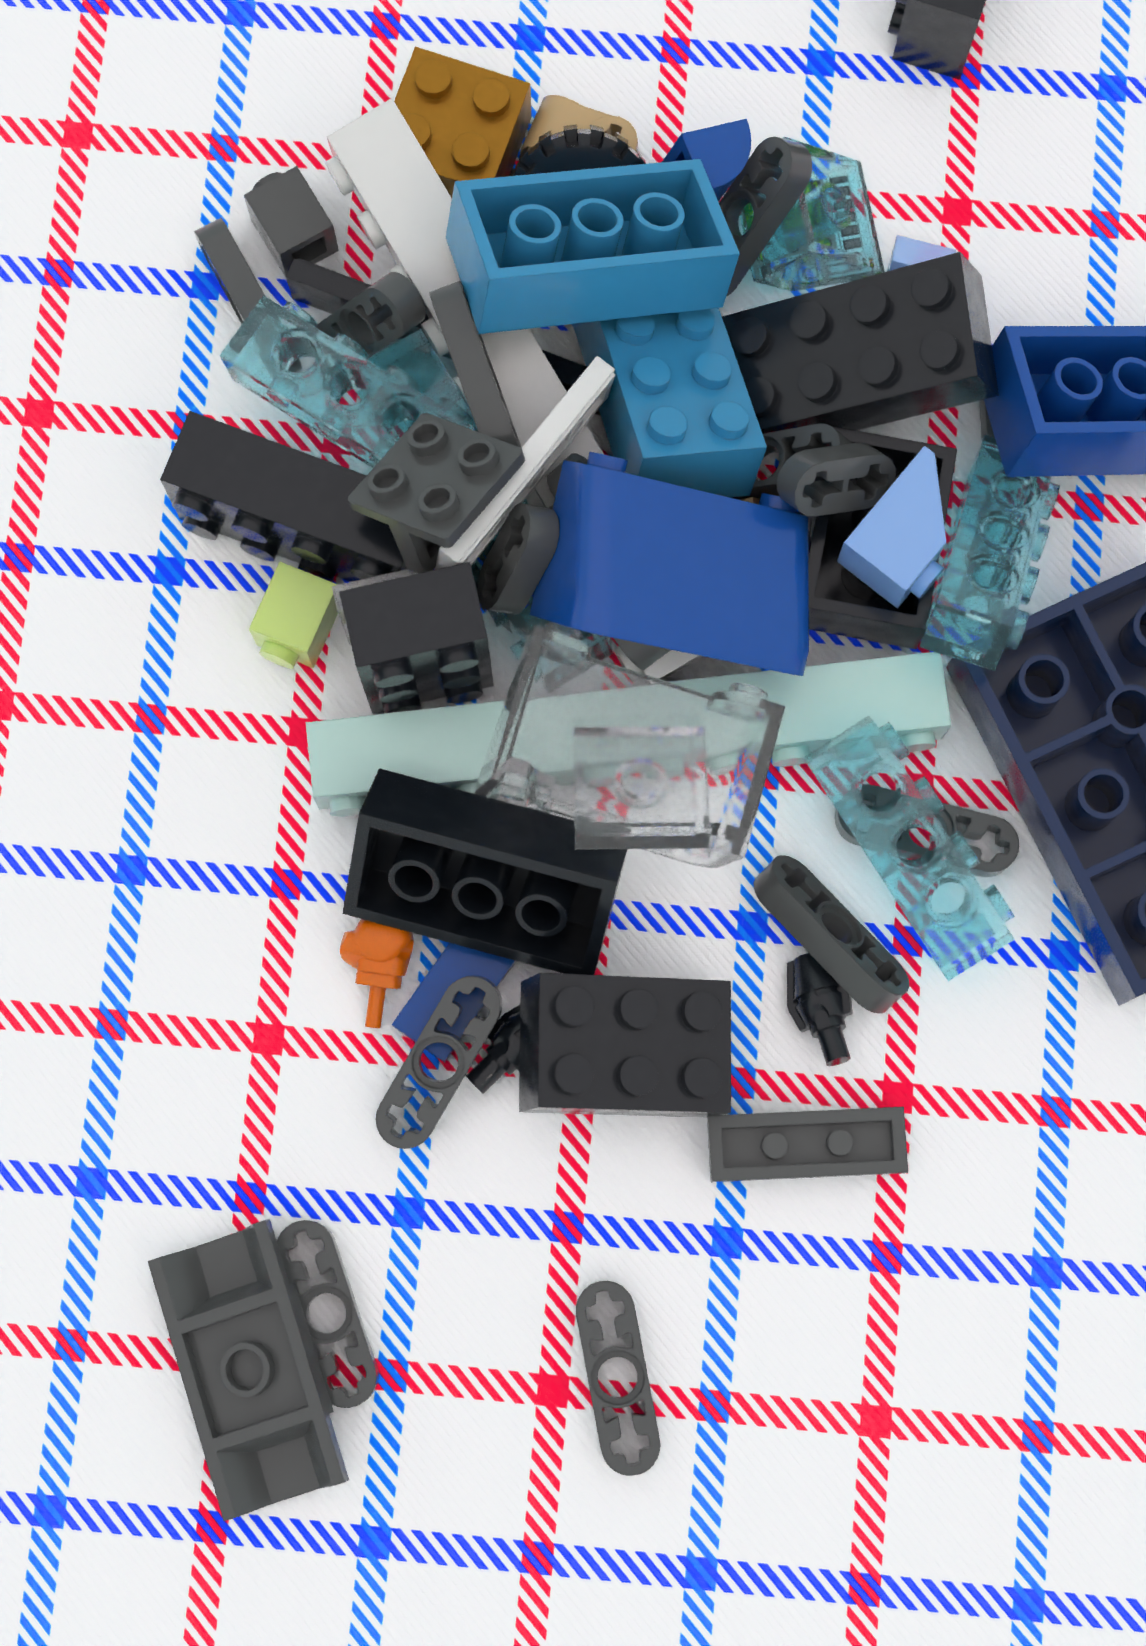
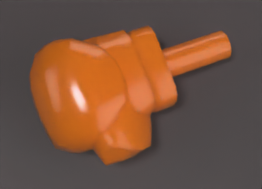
[340,919,414,1028]

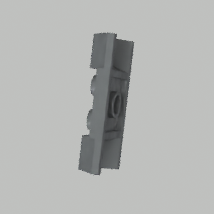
[147,1219,349,1521]

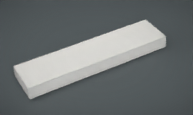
[435,356,615,570]

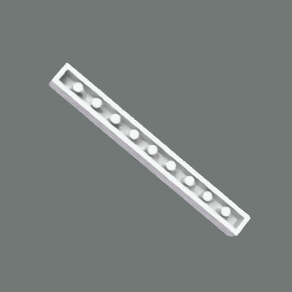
[325,98,703,684]

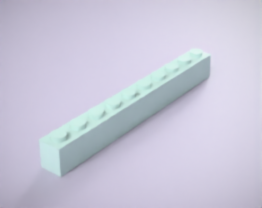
[305,651,952,817]

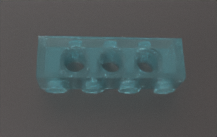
[219,295,473,468]
[920,434,1060,671]
[803,716,1015,981]

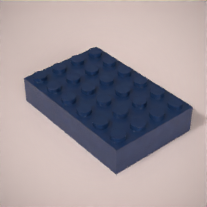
[946,562,1146,1006]

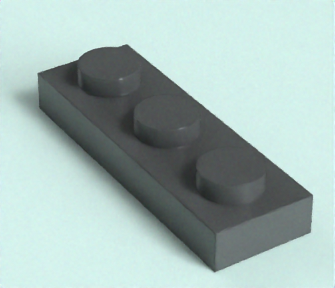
[707,1107,908,1183]

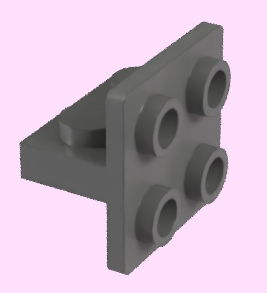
[348,413,525,574]

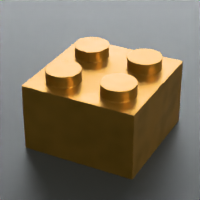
[394,46,532,198]

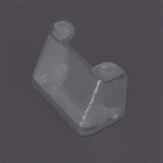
[475,622,785,868]

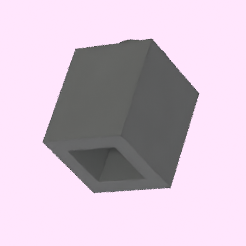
[244,166,339,278]

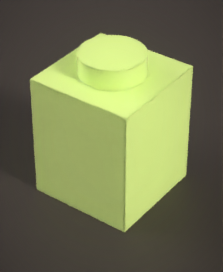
[249,561,342,669]

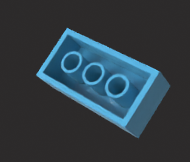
[446,159,740,334]
[572,308,767,498]

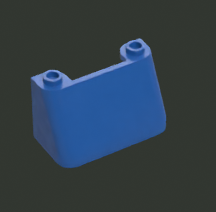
[529,452,809,676]

